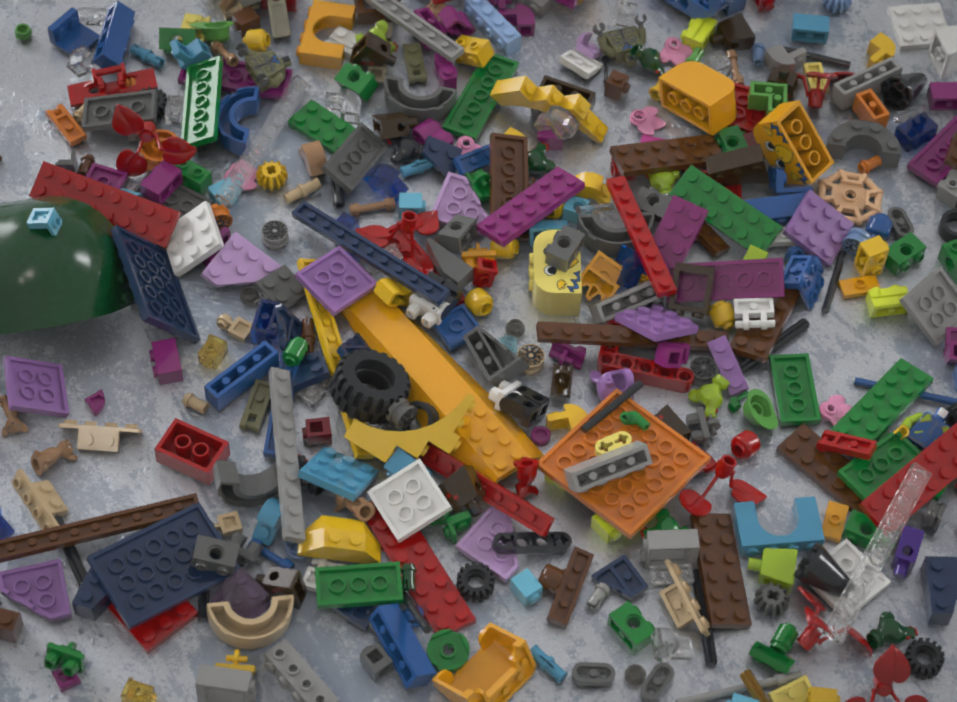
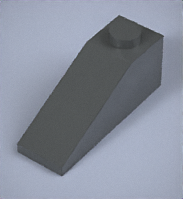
[426,237,473,289]

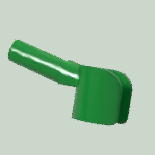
[727,391,748,413]

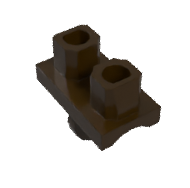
[550,363,573,401]

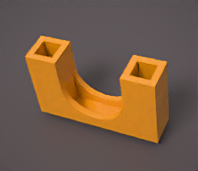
[296,0,356,70]

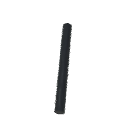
[783,46,851,69]
[821,250,847,314]
[581,380,644,433]
[403,591,432,634]

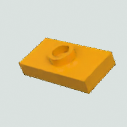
[838,275,880,300]
[822,500,849,544]

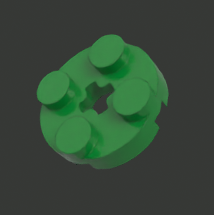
[426,629,470,673]

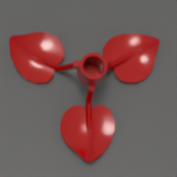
[797,72,855,108]
[112,104,197,177]
[355,210,439,275]
[679,441,767,517]
[796,586,873,657]
[845,645,929,702]

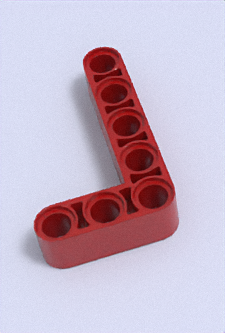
[597,319,694,393]

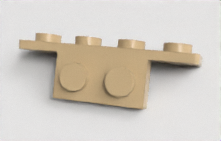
[58,419,143,452]
[12,469,69,530]
[659,559,711,637]

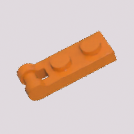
[45,103,87,147]

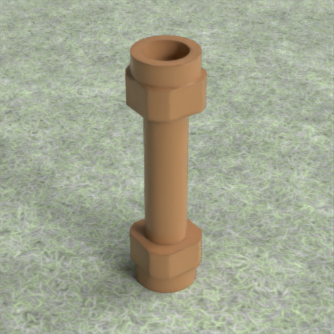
[210,41,239,67]
[725,50,745,85]
[349,197,396,217]

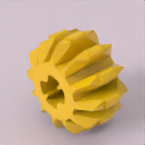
[256,160,288,192]

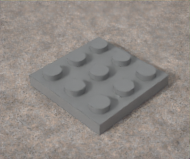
[899,266,957,347]

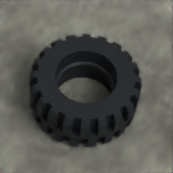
[330,349,411,425]

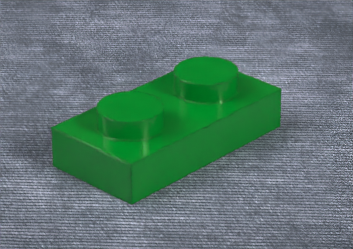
[749,641,795,674]

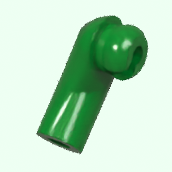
[620,411,651,431]

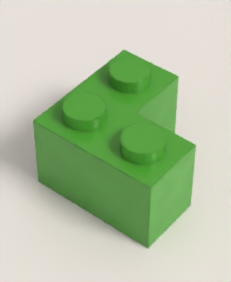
[747,81,788,117]

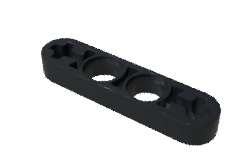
[491,531,572,554]

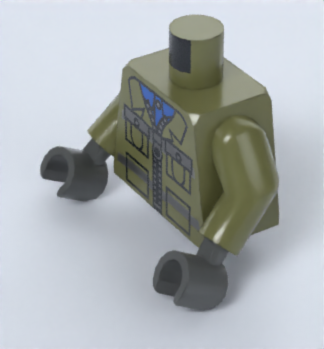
[592,14,647,67]
[235,42,292,93]

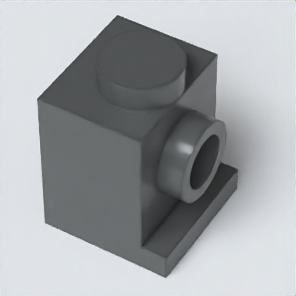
[360,642,393,683]

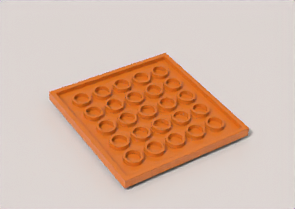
[537,388,711,539]

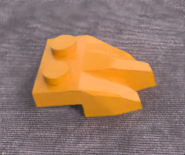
[581,251,630,301]

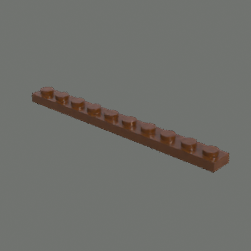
[536,321,730,351]
[0,493,199,563]

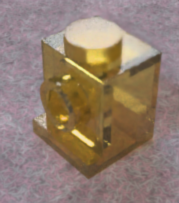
[198,334,228,370]
[120,677,157,702]

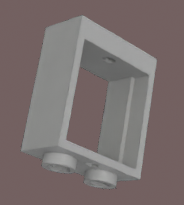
[640,529,700,570]
[195,664,257,702]

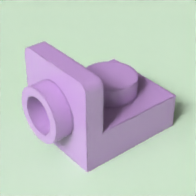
[575,32,602,59]

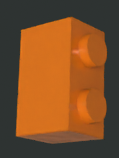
[852,89,890,128]

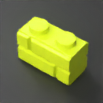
[680,17,718,54]
[865,285,908,318]

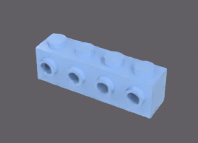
[463,0,522,58]

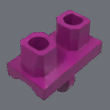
[548,343,587,370]

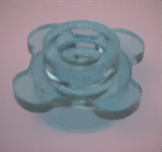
[498,335,518,354]

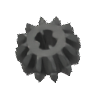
[753,582,790,619]

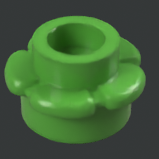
[14,23,32,40]

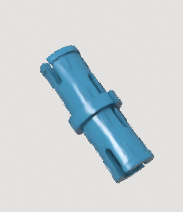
[129,43,165,69]
[399,159,434,178]
[530,644,568,683]

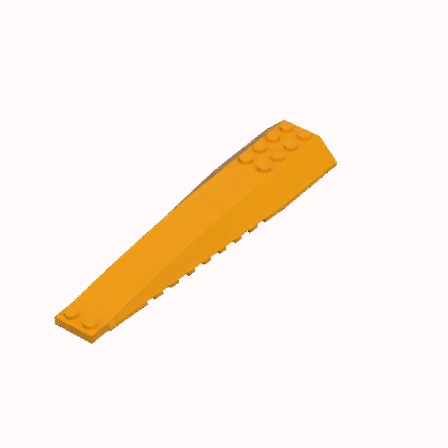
[340,291,544,501]

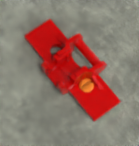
[67,62,158,107]

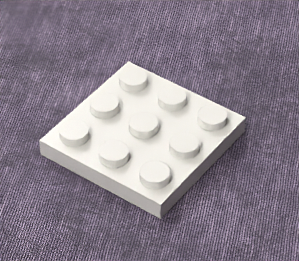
[887,2,947,51]
[166,200,224,277]
[367,458,452,543]
[809,538,891,621]

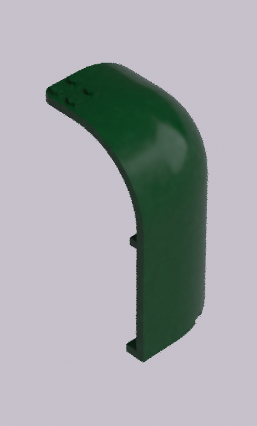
[0,196,135,334]

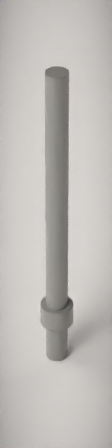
[676,671,802,702]

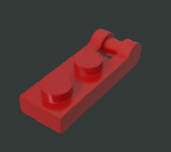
[816,430,877,461]

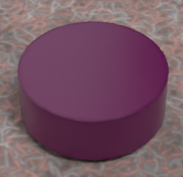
[530,426,551,447]

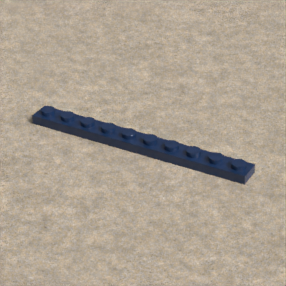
[291,201,451,307]

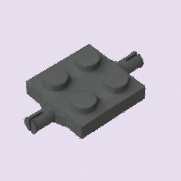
[254,265,306,309]

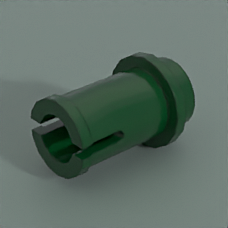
[400,563,417,592]

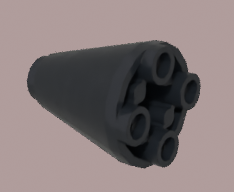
[881,72,927,111]
[793,542,855,599]

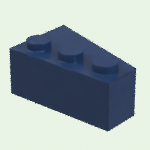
[72,549,112,621]
[920,556,957,625]

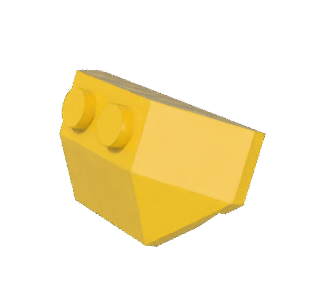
[297,515,381,564]

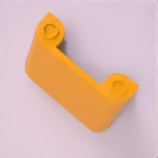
[432,622,536,702]

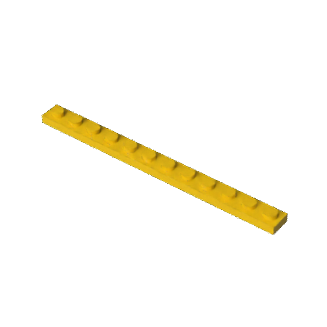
[296,258,375,459]

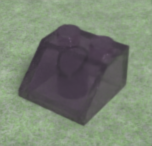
[210,567,271,619]

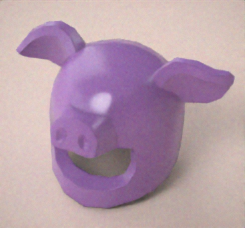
[589,368,634,403]

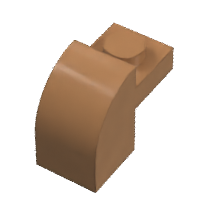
[298,140,327,177]

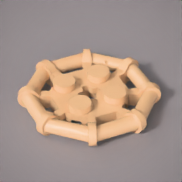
[818,169,884,227]

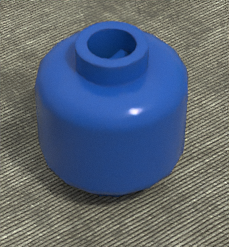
[865,213,892,240]

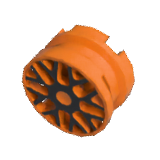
[211,203,233,230]

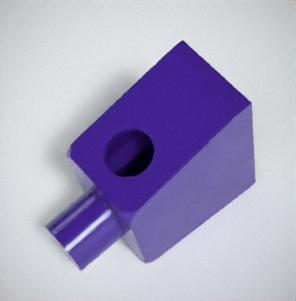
[891,525,925,579]

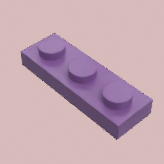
[707,335,749,397]

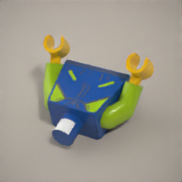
[893,407,951,450]

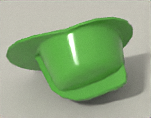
[190,21,234,43]
[743,389,778,430]

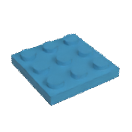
[298,446,379,502]

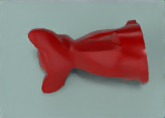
[513,457,539,499]

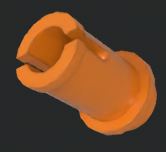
[857,155,882,174]

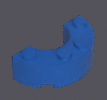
[218,86,261,157]

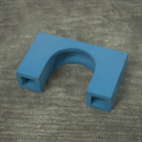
[731,496,825,557]

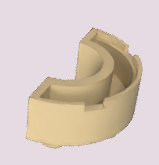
[207,595,294,649]

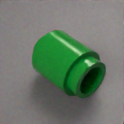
[282,337,308,367]
[770,623,799,655]

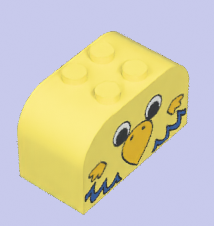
[528,230,582,316]

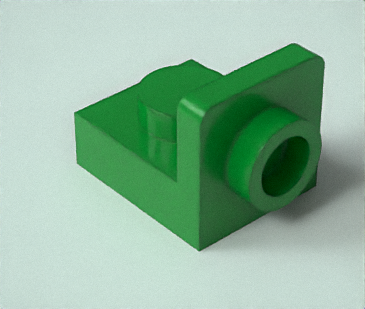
[442,510,471,545]

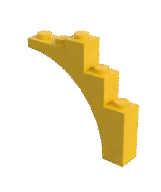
[490,76,609,143]
[343,393,476,463]

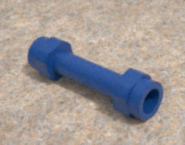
[247,538,295,569]

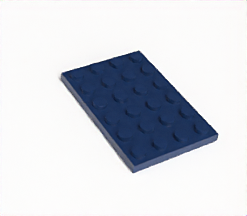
[111,225,201,344]
[86,502,242,630]

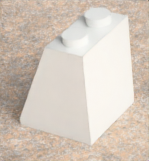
[928,25,957,79]

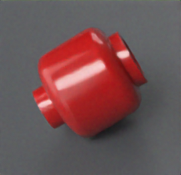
[730,430,761,460]

